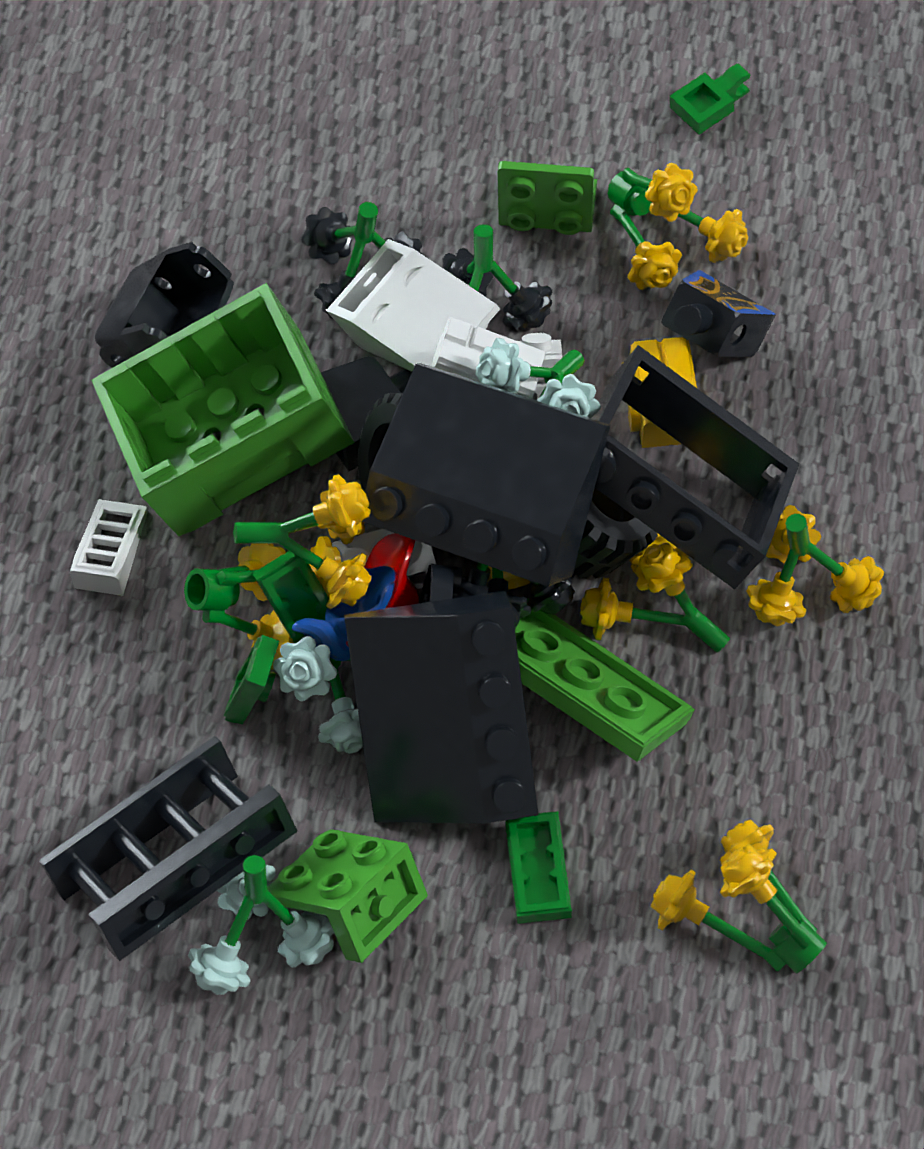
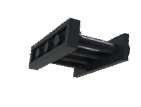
[39,736,298,962]

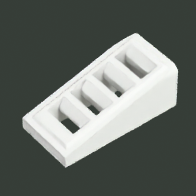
[70,499,148,596]

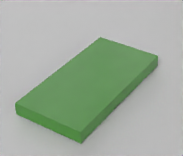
[515,598,695,762]

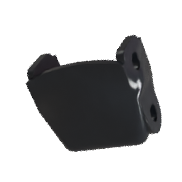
[95,242,234,368]

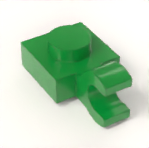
[670,63,750,135]

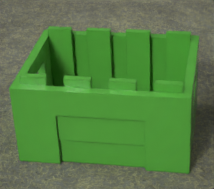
[91,283,355,536]

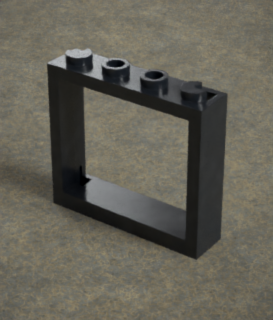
[592,345,799,589]

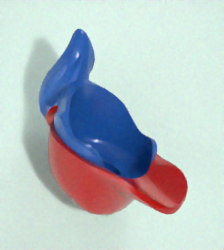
[292,533,420,661]

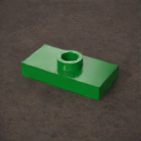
[252,551,329,643]
[224,635,279,725]
[505,811,572,924]

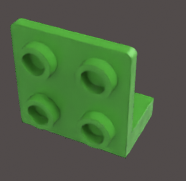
[497,161,597,235]
[267,830,428,963]

